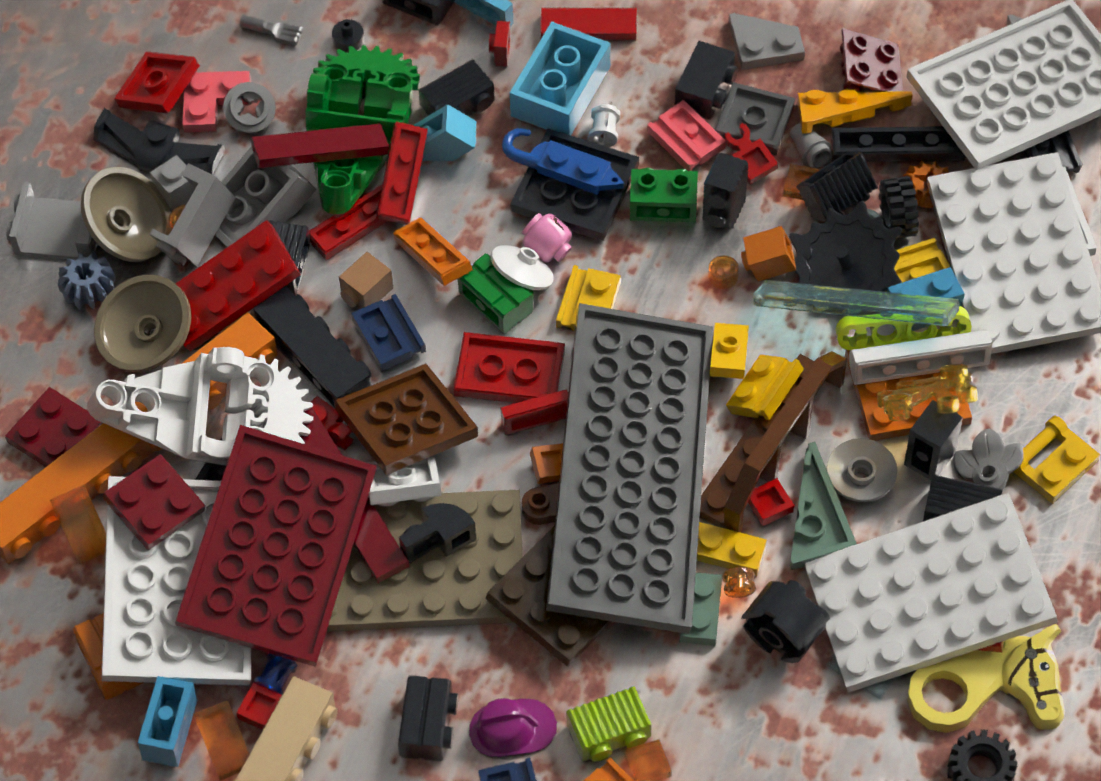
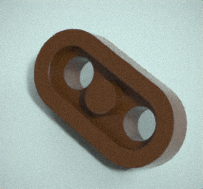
[522,483,559,525]

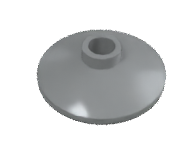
[827,438,898,502]

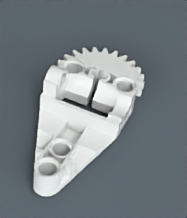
[87,347,314,466]

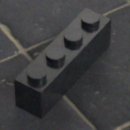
[253,286,372,409]

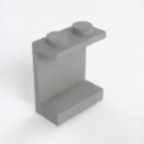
[6,181,98,260]

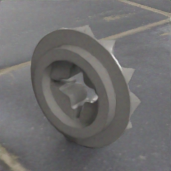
[223,82,276,134]

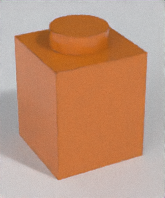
[741,226,796,282]

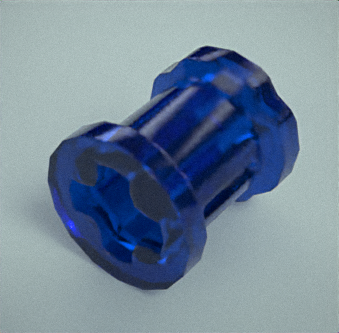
[252,653,298,695]

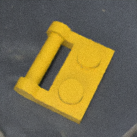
[1013,415,1101,504]

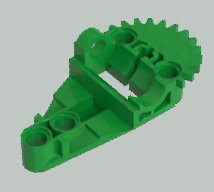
[305,45,420,214]

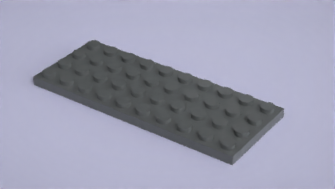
[546,303,713,634]

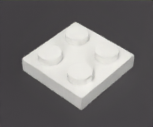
[366,456,441,506]

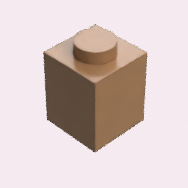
[339,252,393,309]

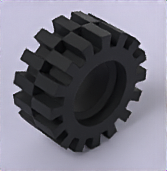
[879,176,919,238]
[947,730,1017,781]

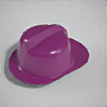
[469,698,557,757]

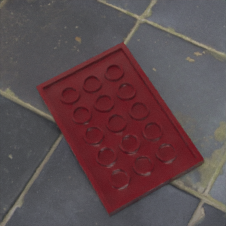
[175,425,377,667]

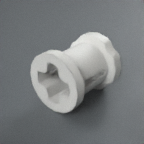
[588,104,620,147]

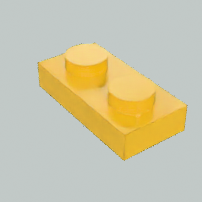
[697,522,767,576]

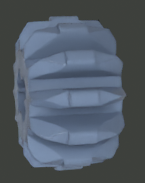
[57,251,116,310]

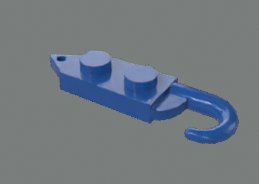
[502,128,624,195]

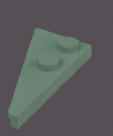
[790,442,857,570]

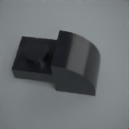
[399,503,477,564]

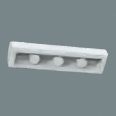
[849,330,993,385]

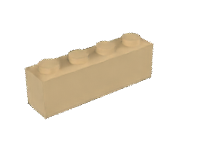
[235,676,337,781]

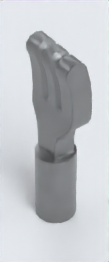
[239,15,304,46]

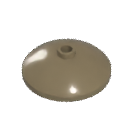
[81,167,172,262]
[94,275,191,373]

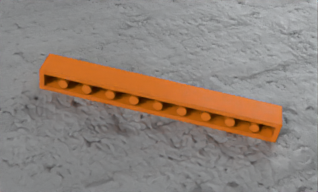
[0,313,278,565]

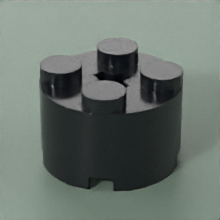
[741,579,830,663]

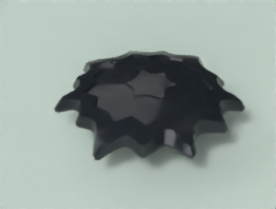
[789,201,902,316]

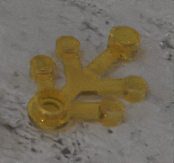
[877,364,978,421]

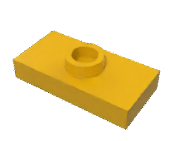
[710,323,749,379]

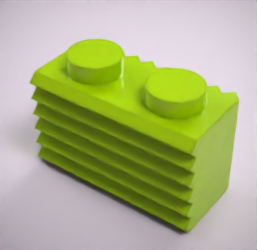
[566,686,652,762]

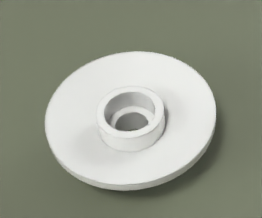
[491,245,554,290]

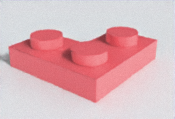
[182,71,251,133]

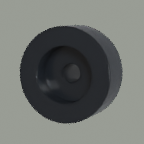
[332,19,365,53]

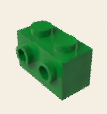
[630,168,698,223]

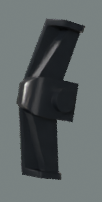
[93,108,225,175]

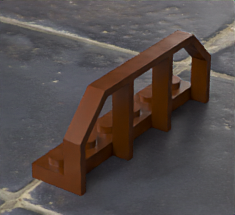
[700,351,847,533]

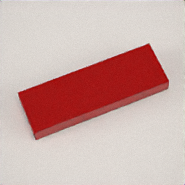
[541,8,637,40]
[376,121,428,225]
[309,185,388,261]

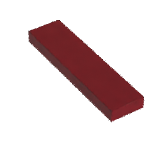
[251,124,389,168]

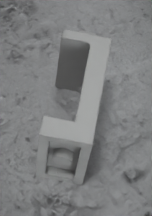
[149,163,236,267]

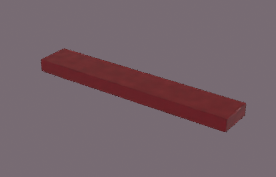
[299,408,410,584]

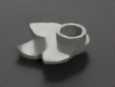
[954,429,1024,489]

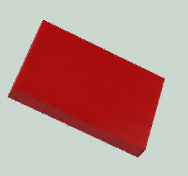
[453,332,565,403]

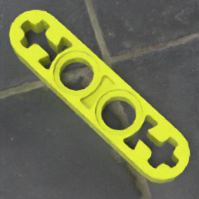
[835,306,972,350]

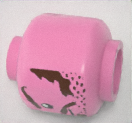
[522,213,572,263]

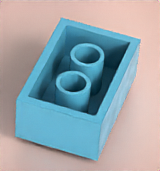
[509,22,610,135]

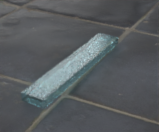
[753,280,959,326]

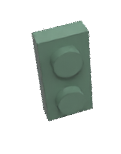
[680,573,722,646]

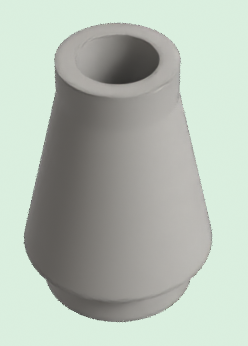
[790,123,833,169]

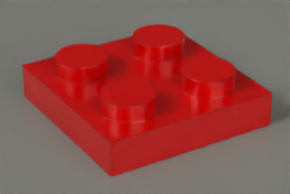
[114,51,200,114]

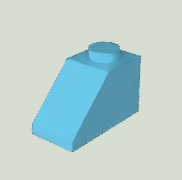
[414,104,476,161]

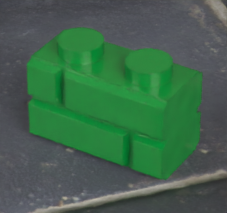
[457,253,534,334]

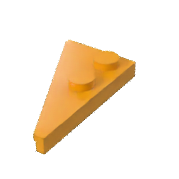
[798,89,913,134]

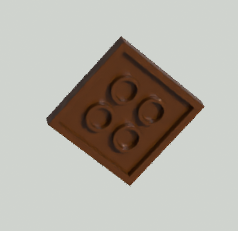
[335,363,478,475]

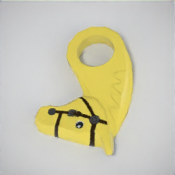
[907,624,1064,733]

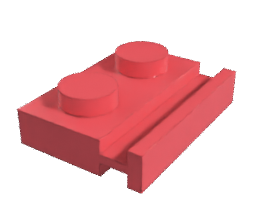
[647,100,726,171]

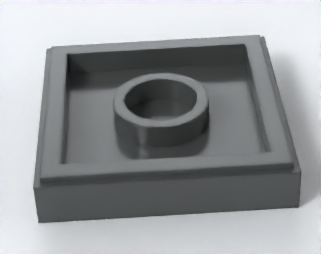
[715,82,795,155]

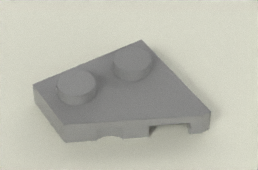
[729,13,805,70]

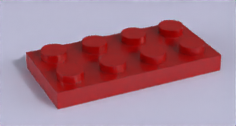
[175,220,301,352]

